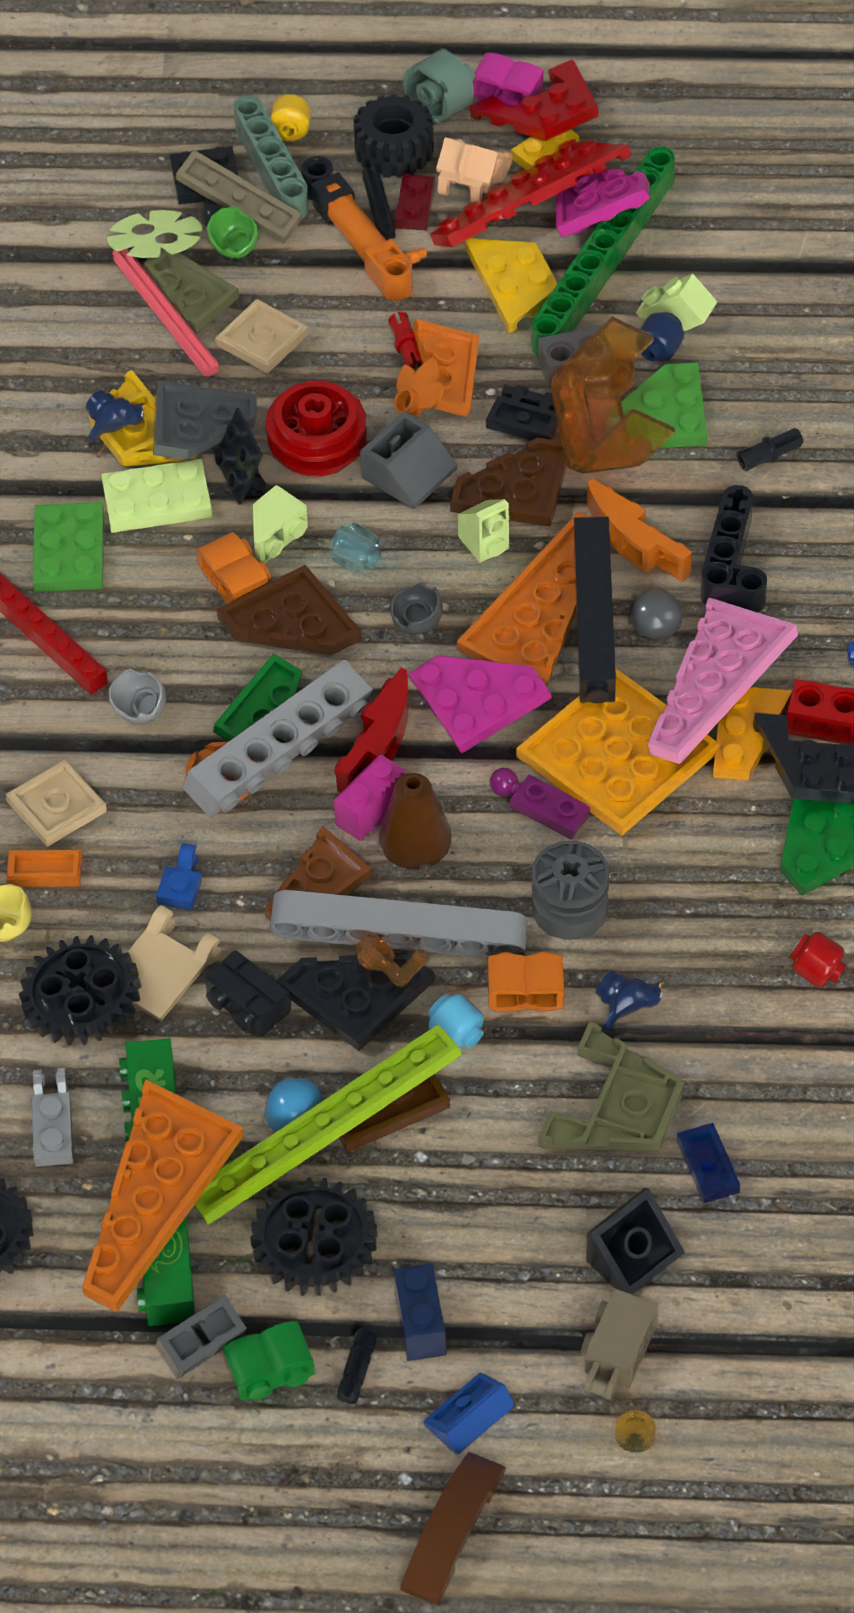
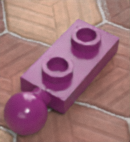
[490,768,590,840]

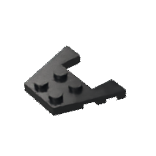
[753,713,854,804]

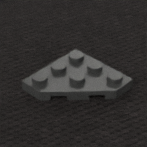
[153,380,256,460]

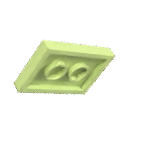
[101,459,212,533]

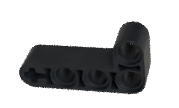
[701,485,767,613]

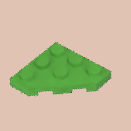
[604,362,707,451]

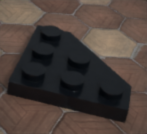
[276,952,435,1051]

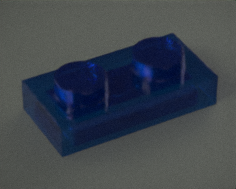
[677,1123,741,1204]

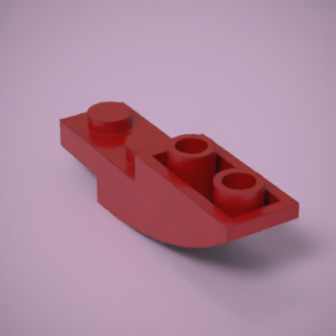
[334,667,409,793]

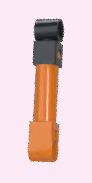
[301,156,427,301]

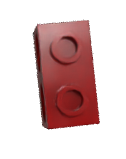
[787,679,854,746]

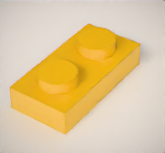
[511,130,579,170]

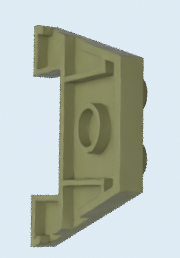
[538,1021,685,1152]

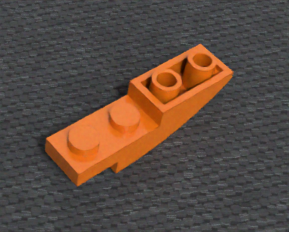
[587,478,692,582]

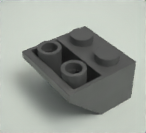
[360,411,457,509]

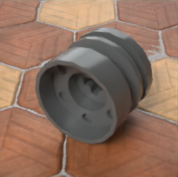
[532,841,609,940]

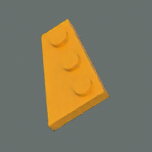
[713,687,793,780]

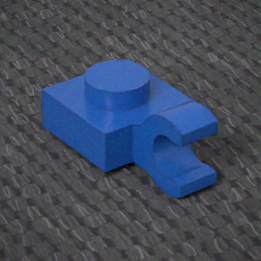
[156,843,202,911]

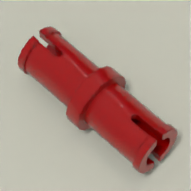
[388,312,423,371]

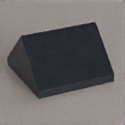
[586,1188,685,1294]

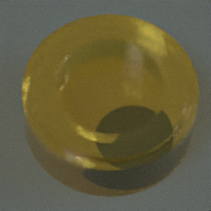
[615,1410,656,1453]

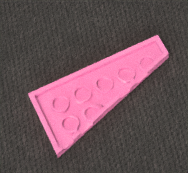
[648,598,798,764]

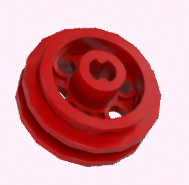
[265,381,367,477]

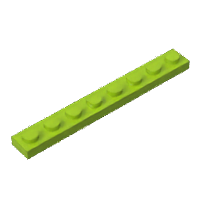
[193,1024,462,1225]

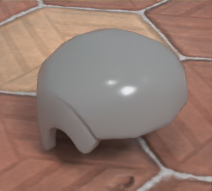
[108,669,166,724]

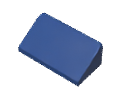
[423,1372,514,1454]

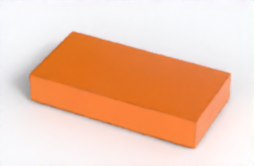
[6,850,83,887]

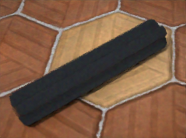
[362,165,396,240]

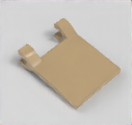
[105,905,223,1022]

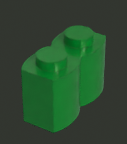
[222,1321,315,1400]

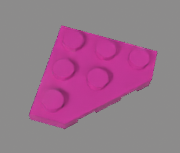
[556,168,650,237]
[408,655,552,754]

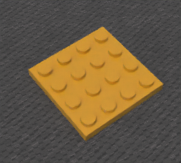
[516,668,720,836]

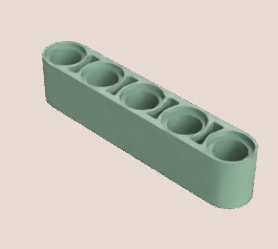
[234,95,309,219]

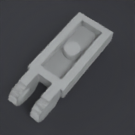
[31,1067,73,1167]

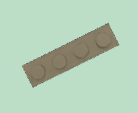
[176,150,302,243]

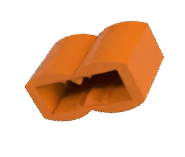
[197,532,271,604]
[487,951,564,1012]

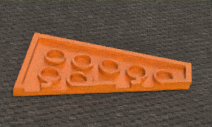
[457,511,589,687]
[82,1079,244,1312]

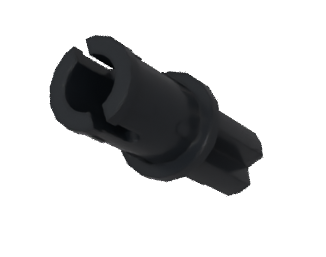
[736,428,804,472]

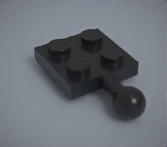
[170,146,239,228]

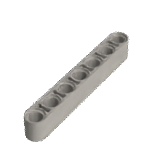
[270,890,528,958]

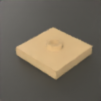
[215,299,309,374]
[6,759,107,847]

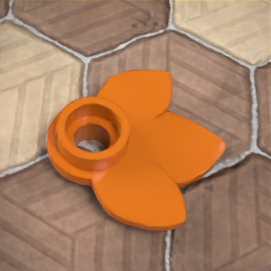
[394,357,444,418]

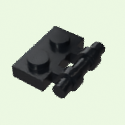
[486,384,569,440]

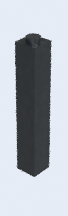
[574,517,616,703]

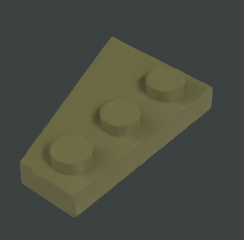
[144,248,239,334]

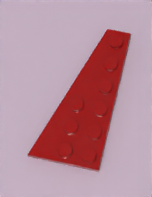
[430,139,632,247]

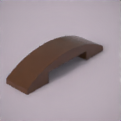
[400,1452,506,1606]

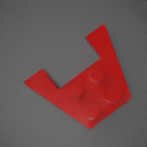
[469,59,599,141]

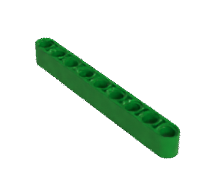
[532,146,675,356]

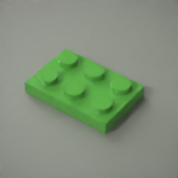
[33,502,104,592]

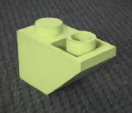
[636,273,717,331]
[253,485,308,563]
[458,499,509,563]

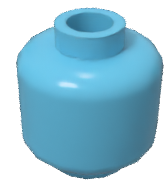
[428,994,484,1049]

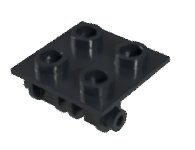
[215,408,266,504]

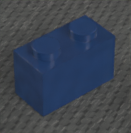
[393,1263,446,1361]

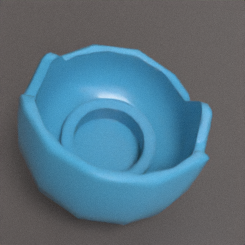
[264,1078,325,1132]

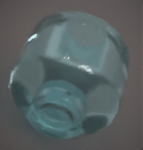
[328,523,382,574]

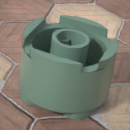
[403,49,475,124]

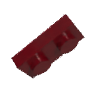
[395,174,435,231]

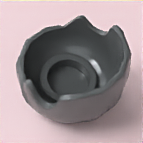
[390,582,443,635]
[628,588,683,640]

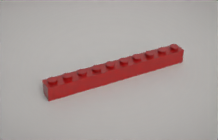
[0,574,108,695]

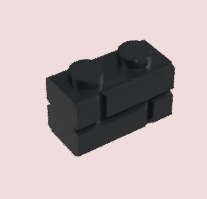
[205,950,291,1037]

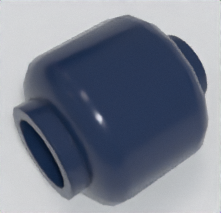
[635,312,685,362]

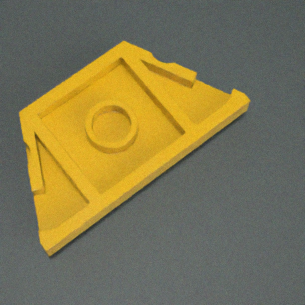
[465,238,558,333]
[89,370,197,467]

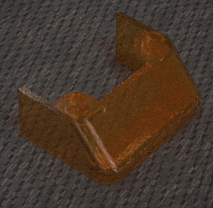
[551,316,675,474]

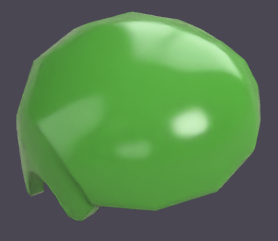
[207,206,259,259]

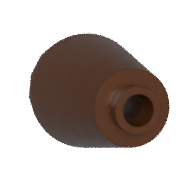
[379,773,452,870]

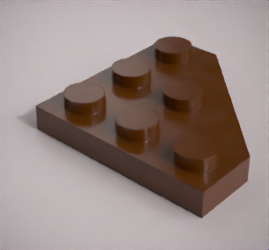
[450,437,571,527]
[217,565,362,655]

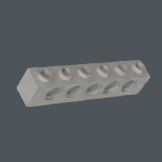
[182,659,373,818]

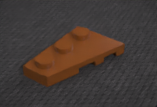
[265,826,372,921]

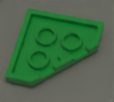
[780,799,854,896]

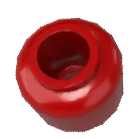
[789,932,847,987]

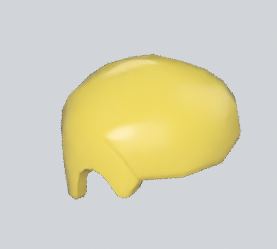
[0,884,33,942]

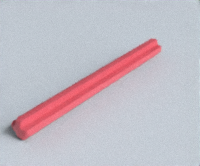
[112,248,219,378]

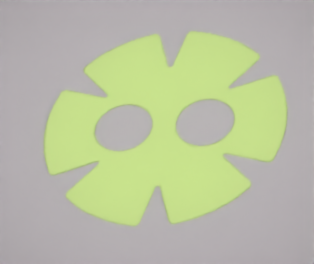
[107,210,203,258]

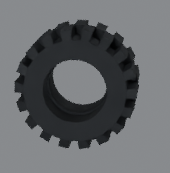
[353,94,434,178]

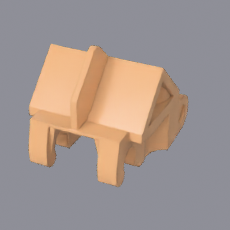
[436,137,513,203]

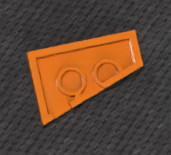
[413,318,479,417]

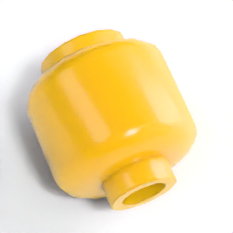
[270,94,311,142]

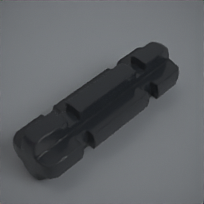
[337,1329,377,1404]

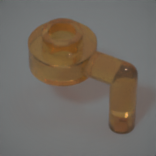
[356,933,430,987]

